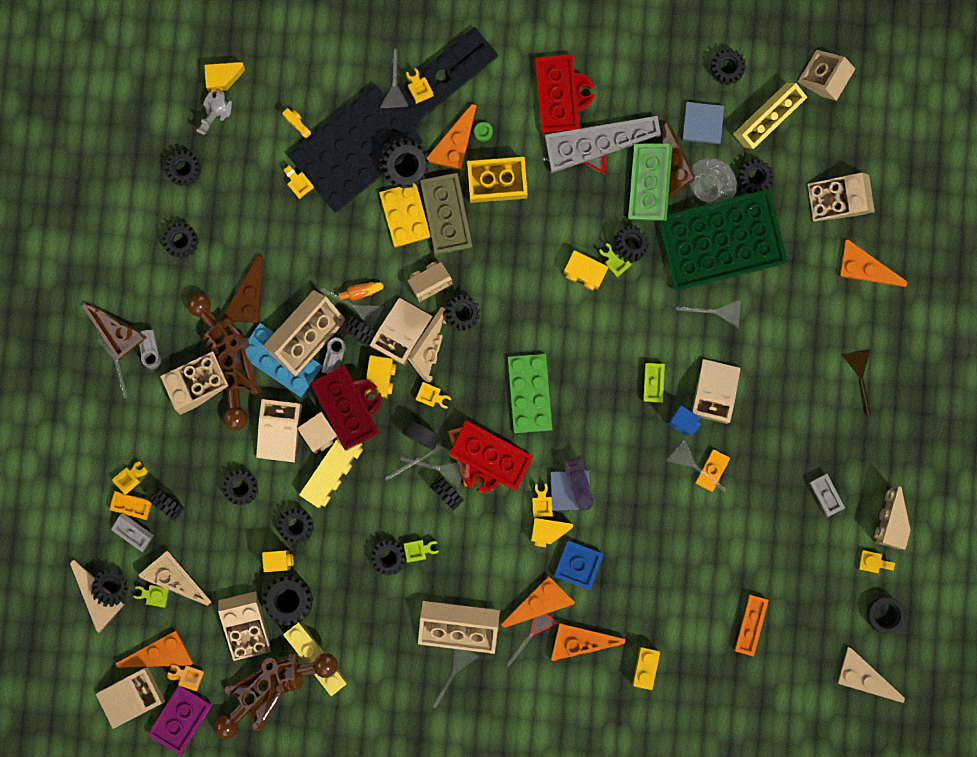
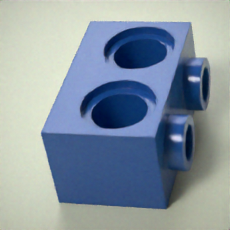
[668,406,701,436]

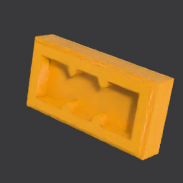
[695,449,730,492]
[109,491,152,520]

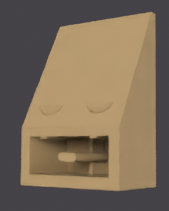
[808,173,875,221]
[370,298,433,366]
[160,352,228,415]
[691,359,740,424]
[256,399,302,462]
[874,486,911,549]
[218,591,271,661]
[96,667,165,729]

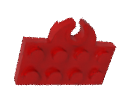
[535,55,595,134]
[448,421,533,493]

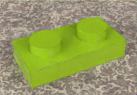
[643,363,665,403]

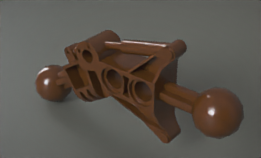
[187,293,261,431]
[213,653,338,740]

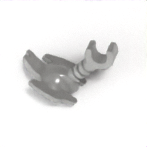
[197,90,232,135]

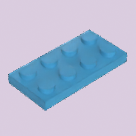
[245,323,323,398]

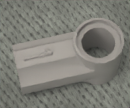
[139,330,161,369]
[322,338,346,374]

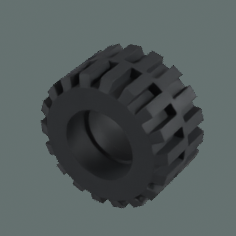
[377,137,429,188]
[263,576,313,625]

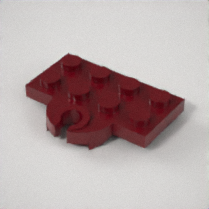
[311,365,382,451]

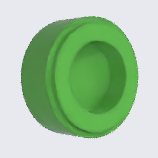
[474,122,493,142]

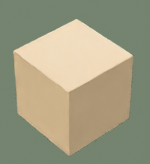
[297,412,338,454]

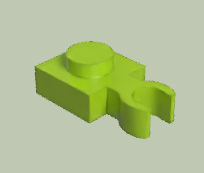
[599,243,632,278]
[404,540,439,563]
[134,585,169,608]

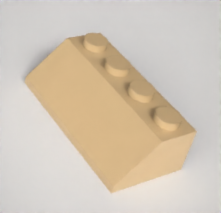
[263,290,345,377]
[418,601,500,654]

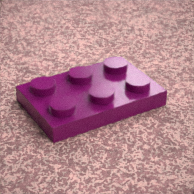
[148,686,213,756]

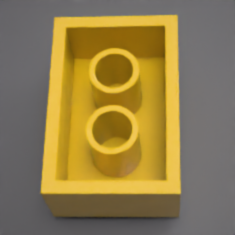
[467,157,528,203]

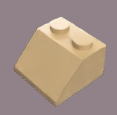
[798,50,855,101]
[408,262,452,302]

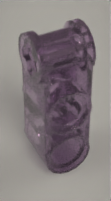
[563,455,594,512]

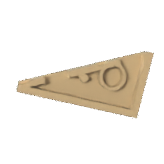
[407,307,446,382]
[138,551,211,606]
[70,560,125,633]
[837,647,905,703]

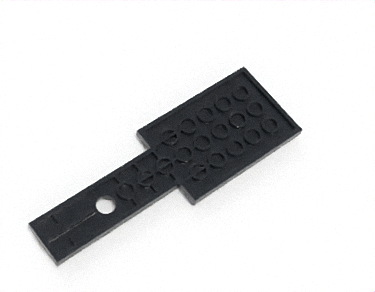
[287,27,499,214]

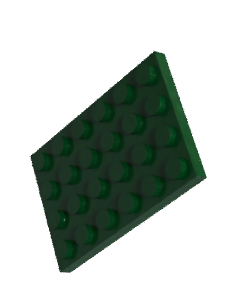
[659,189,788,292]

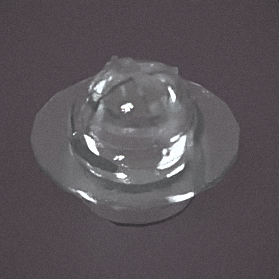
[690,158,737,205]

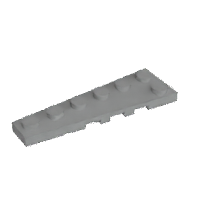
[545,116,661,173]

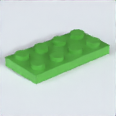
[628,144,672,221]
[508,354,552,434]

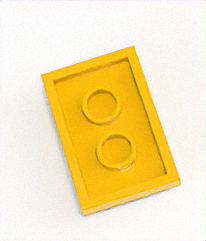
[379,183,431,248]

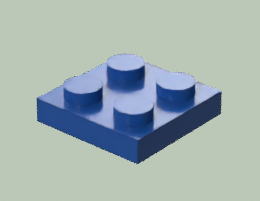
[554,540,604,590]

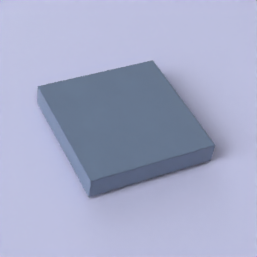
[682,102,724,144]
[551,471,591,511]

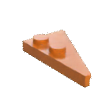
[426,104,477,170]
[839,240,907,287]
[501,576,575,628]
[551,623,626,661]
[116,631,194,668]

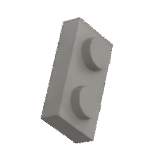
[809,474,845,517]
[111,513,154,552]

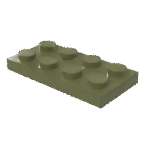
[420,173,473,255]

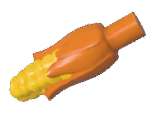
[338,282,384,300]

